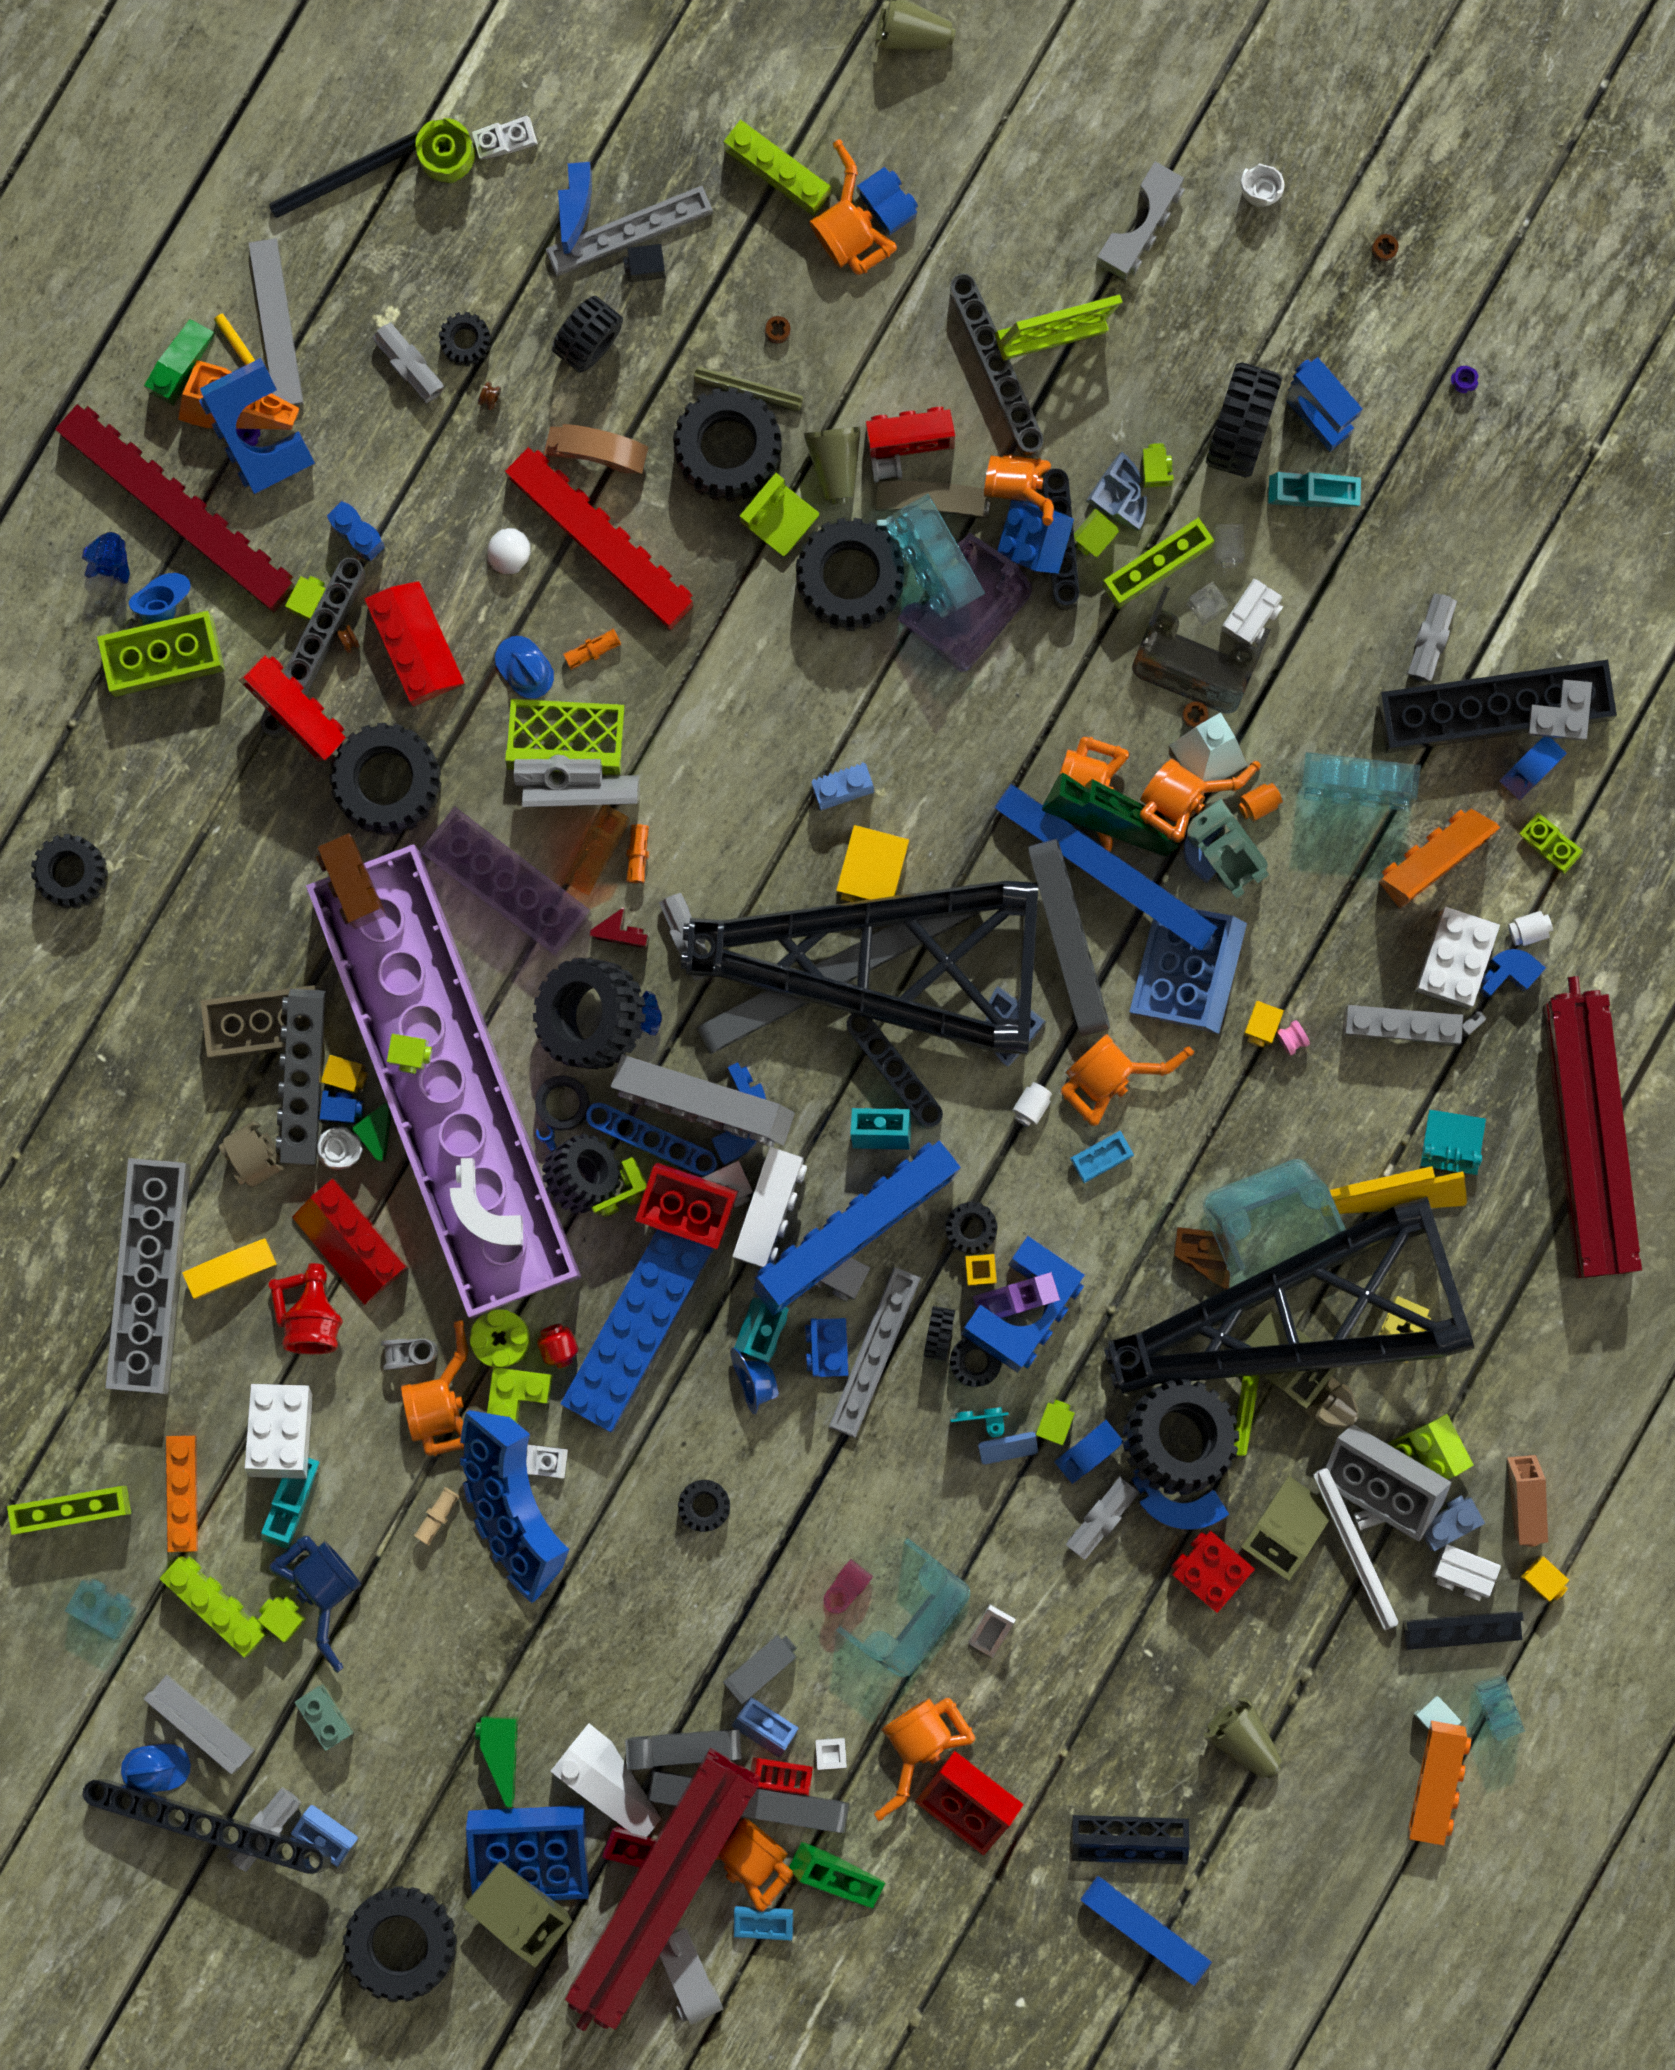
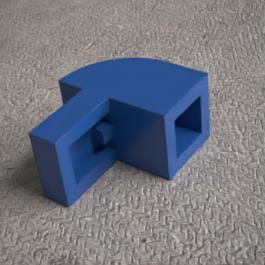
[1500,737,1567,801]
[1479,949,1546,998]
[1054,1420,1124,1484]

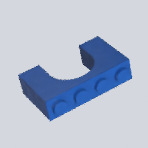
[1286,357,1363,452]
[199,358,315,494]
[960,1236,1085,1373]

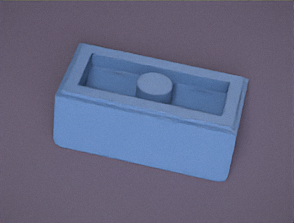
[978,1432,1038,1464]
[732,1697,799,1757]
[291,1805,358,1867]

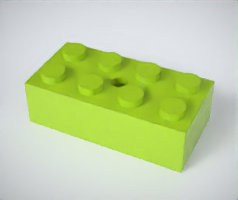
[97,611,225,697]

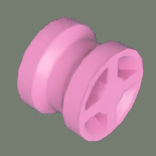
[1276,1020,1310,1056]

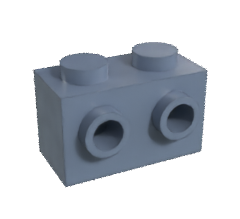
[1423,1495,1485,1551]

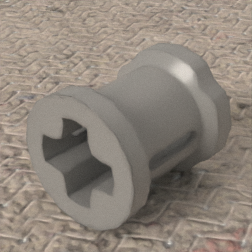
[871,454,902,483]

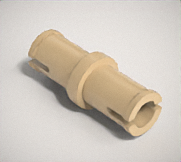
[414,1487,460,1545]

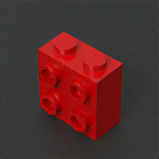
[1172,1530,1255,1613]

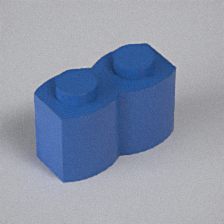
[856,167,918,236]
[327,501,385,561]

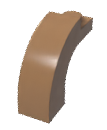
[544,424,648,474]

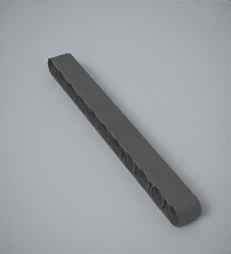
[696,884,981,1054]

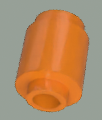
[1238,783,1283,822]

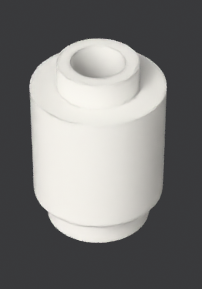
[1508,911,1553,946]
[1012,1082,1052,1127]

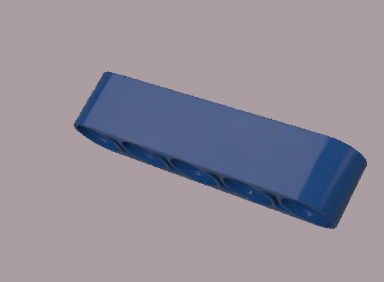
[586,1103,718,1177]
[1080,1876,1212,1986]

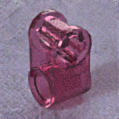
[824,1559,874,1614]

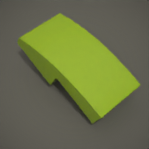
[1519,812,1583,874]

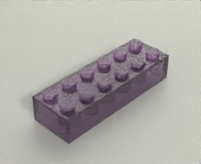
[420,806,592,959]

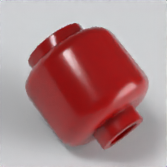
[537,1323,579,1368]

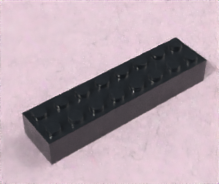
[1377,659,1617,753]

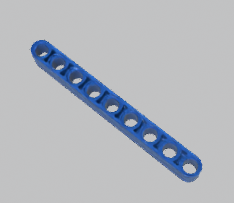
[995,784,1217,951]

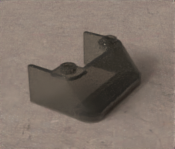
[1132,586,1271,714]

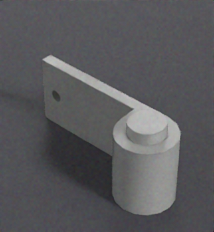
[660,1928,723,2025]

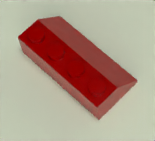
[364,581,465,707]
[238,655,346,762]
[292,1178,409,1305]

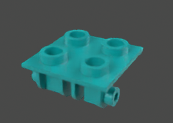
[1420,1109,1486,1175]
[950,1407,1009,1437]

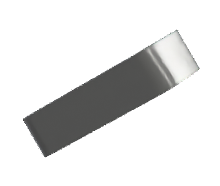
[625,1729,742,1770]

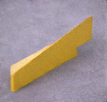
[1321,1166,1467,1215]

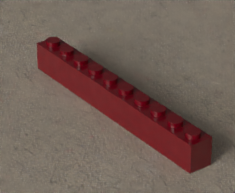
[55,404,295,613]

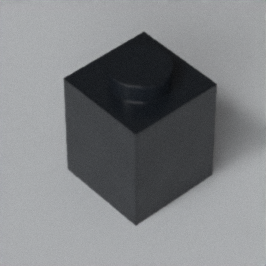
[623,244,666,282]

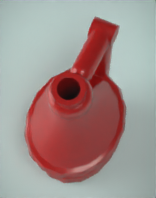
[268,1263,343,1355]

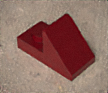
[589,907,649,949]
[602,1826,656,1867]

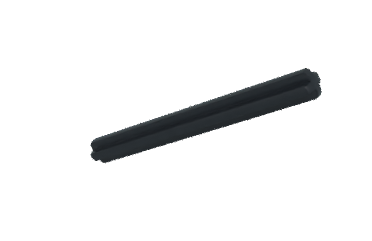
[269,131,419,218]

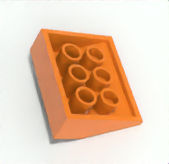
[1379,809,1500,908]

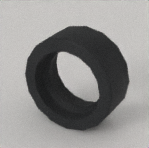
[535,1075,590,1131]

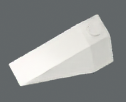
[551,1723,662,1837]

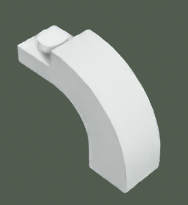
[450,1158,523,1246]

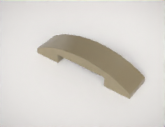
[876,481,990,519]

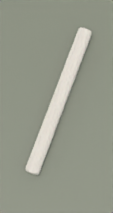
[1313,1468,1398,1630]

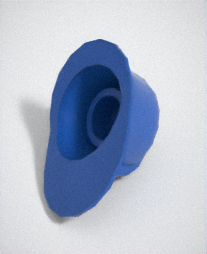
[129,573,191,625]
[495,636,554,699]
[730,1348,779,1414]
[121,1744,191,1793]

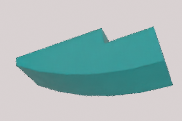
[1268,472,1361,507]
[261,1458,320,1549]

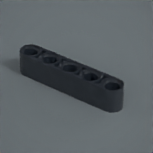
[1042,468,1080,610]
[847,1013,943,1129]

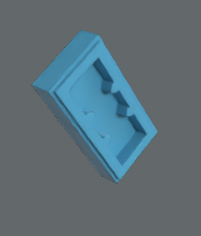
[1070,1131,1134,1184]
[734,1906,793,1941]

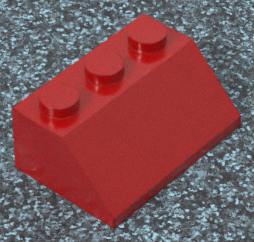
[866,407,955,459]
[635,1163,739,1249]
[915,1751,1024,1856]

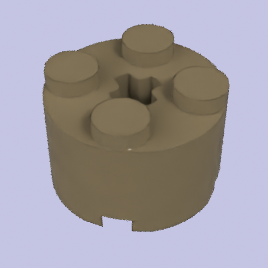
[219,1120,284,1187]

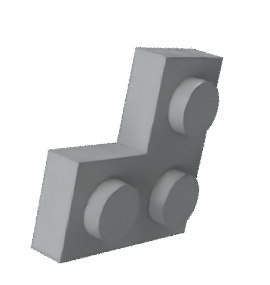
[1528,680,1592,741]

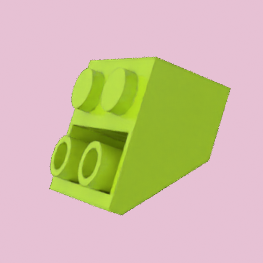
[1387,1414,1474,1480]

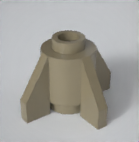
[1303,1377,1358,1429]

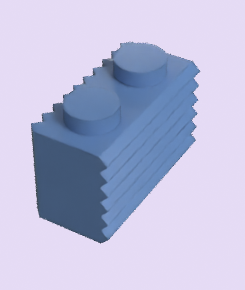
[812,762,874,811]

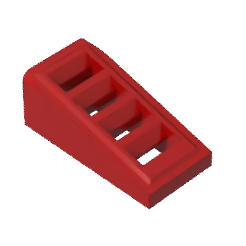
[750,1757,813,1796]

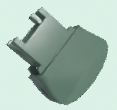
[1187,799,1269,899]

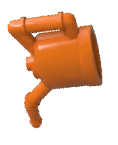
[809,139,897,275]
[984,454,1054,526]
[1059,737,1129,852]
[1140,759,1261,843]
[1061,1034,1195,1126]
[401,1320,468,1457]
[874,1698,975,1822]
[715,1817,793,1912]

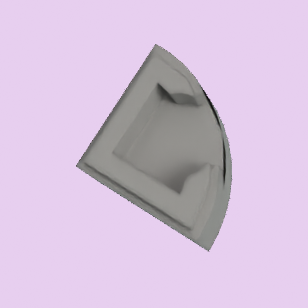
[1462,1011,1487,1037]

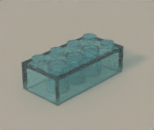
[886,494,985,618]
[1297,752,1421,811]

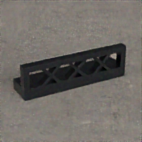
[1403,1611,1524,1650]
[1071,1815,1190,1865]

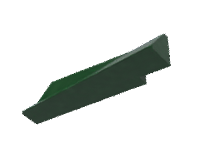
[1042,772,1179,856]

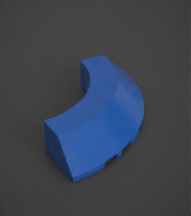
[460,1410,569,1603]

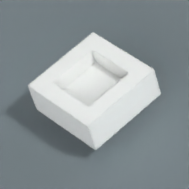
[816,1738,847,1770]

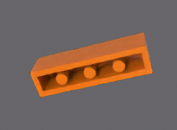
[1408,1720,1471,1846]

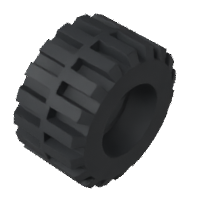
[552,295,623,373]
[31,834,108,909]
[542,1134,621,1214]

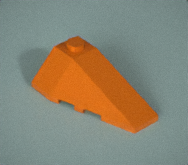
[178,360,299,430]

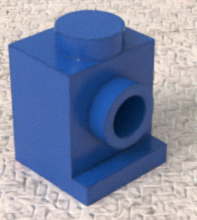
[320,1091,364,1124]

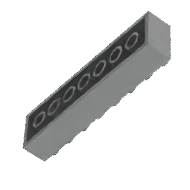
[105,1158,191,1394]

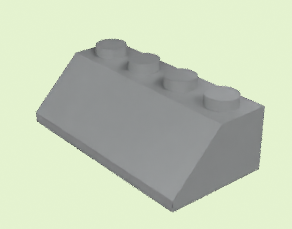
[1325,1424,1452,1541]

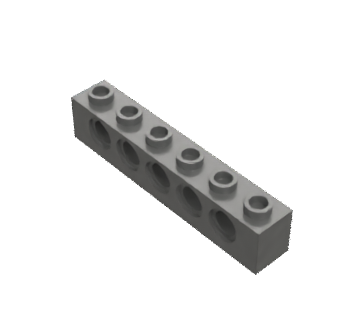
[276,989,325,1165]

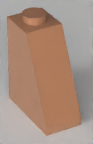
[1507,1455,1548,1547]

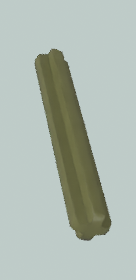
[694,367,803,411]

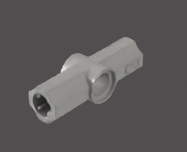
[372,322,445,403]
[1407,593,1457,683]
[514,755,602,790]
[659,893,708,981]
[1065,1477,1139,1560]
[227,1787,302,1872]

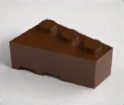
[316,833,387,929]

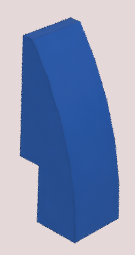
[558,162,592,254]

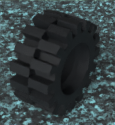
[439,312,491,367]
[946,1201,998,1254]
[923,1306,955,1361]
[950,1337,1002,1387]
[678,1480,731,1532]

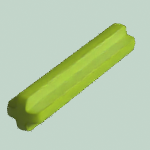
[1234,1375,1260,1456]

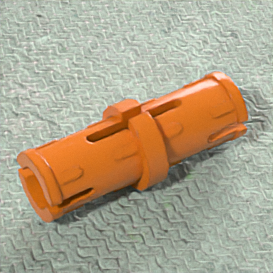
[563,628,622,670]
[626,824,649,884]

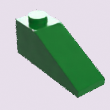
[144,319,215,406]
[475,1716,518,1807]
[789,1842,886,1909]

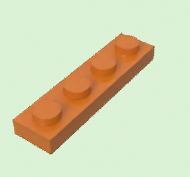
[166,1436,198,1552]

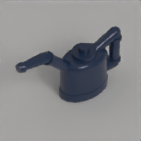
[269,1536,361,1673]

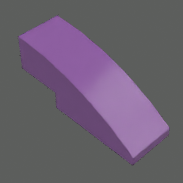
[973,1272,1060,1318]

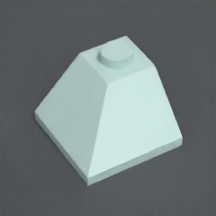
[1169,712,1248,781]

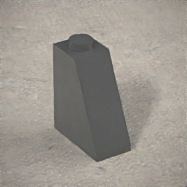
[723,1634,797,1704]

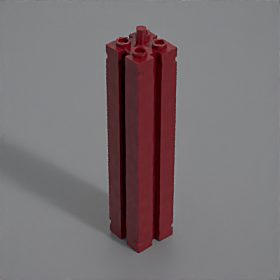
[1543,976,1642,1279]
[565,1747,760,2031]

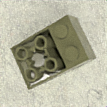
[1245,1310,1338,1409]
[1239,1475,1331,1581]
[463,1861,572,1967]

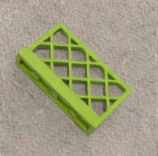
[994,295,1123,361]
[505,699,625,775]

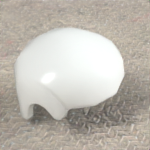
[1240,163,1285,207]
[487,528,531,574]
[316,1127,363,1170]

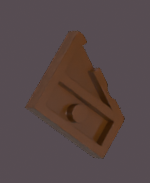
[1174,1227,1235,1290]

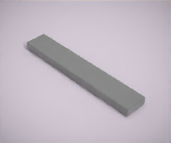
[546,186,713,277]
[249,238,304,406]
[829,1267,921,1438]

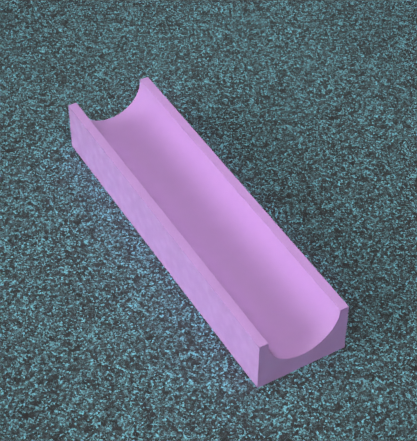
[306,844,582,1319]

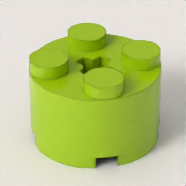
[416,118,475,183]
[470,1309,530,1368]

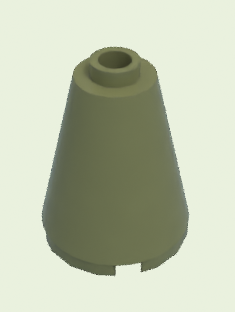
[875,0,956,50]
[804,427,860,505]
[1203,1697,1282,1778]

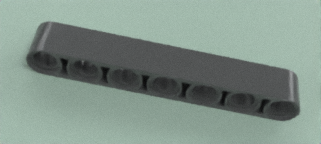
[950,273,1043,458]
[260,557,366,739]
[1029,839,1110,1036]
[647,1770,850,1833]

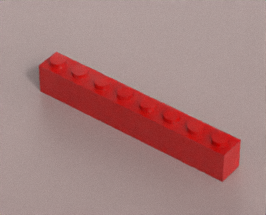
[505,447,694,630]

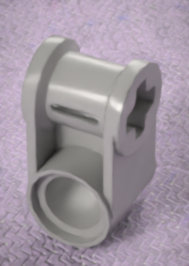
[381,1338,438,1370]

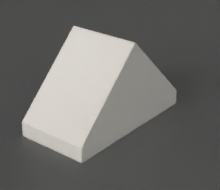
[968,1604,1016,1658]

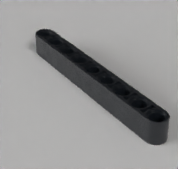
[82,1779,331,1874]

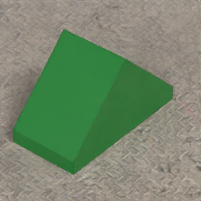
[352,1103,392,1162]

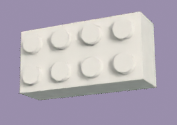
[732,1147,807,1268]

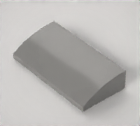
[522,775,640,807]

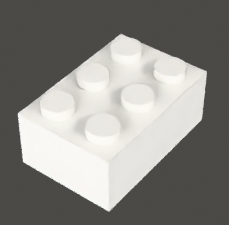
[1415,907,1500,1009]
[245,1384,313,1479]

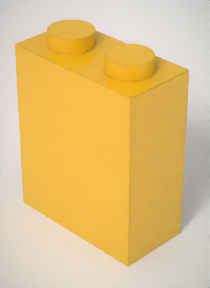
[836,825,909,902]

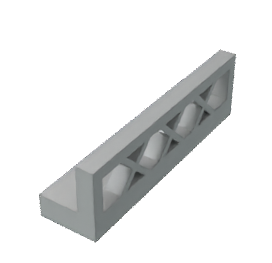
[144,1675,255,1774]

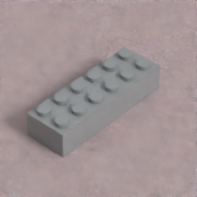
[611,1054,795,1147]

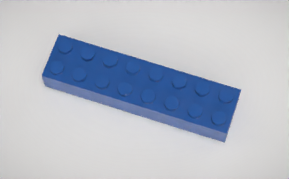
[753,1140,961,1316]
[560,1229,715,1432]

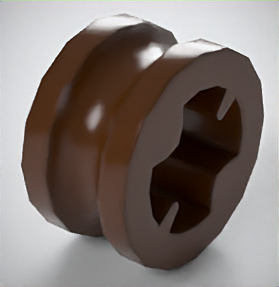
[1372,234,1399,262]
[765,316,791,344]
[478,381,502,411]
[337,625,361,654]
[1182,702,1208,729]

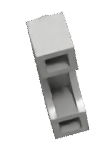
[1096,161,1185,281]
[1343,1005,1463,1047]

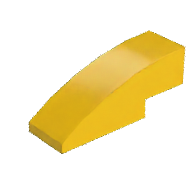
[182,1238,277,1299]

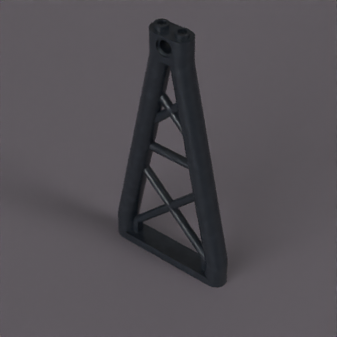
[681,880,1038,1055]
[1104,1197,1475,1394]

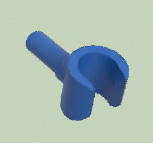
[536,1124,556,1151]

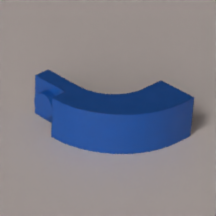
[711,1062,766,1166]
[1131,1468,1230,1530]

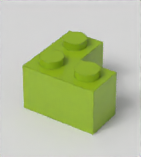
[487,1367,553,1424]

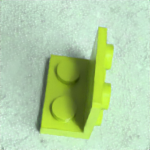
[740,473,819,557]
[592,1157,647,1218]

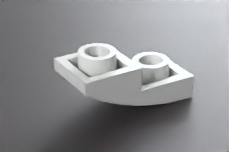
[472,116,538,160]
[526,1445,568,1478]

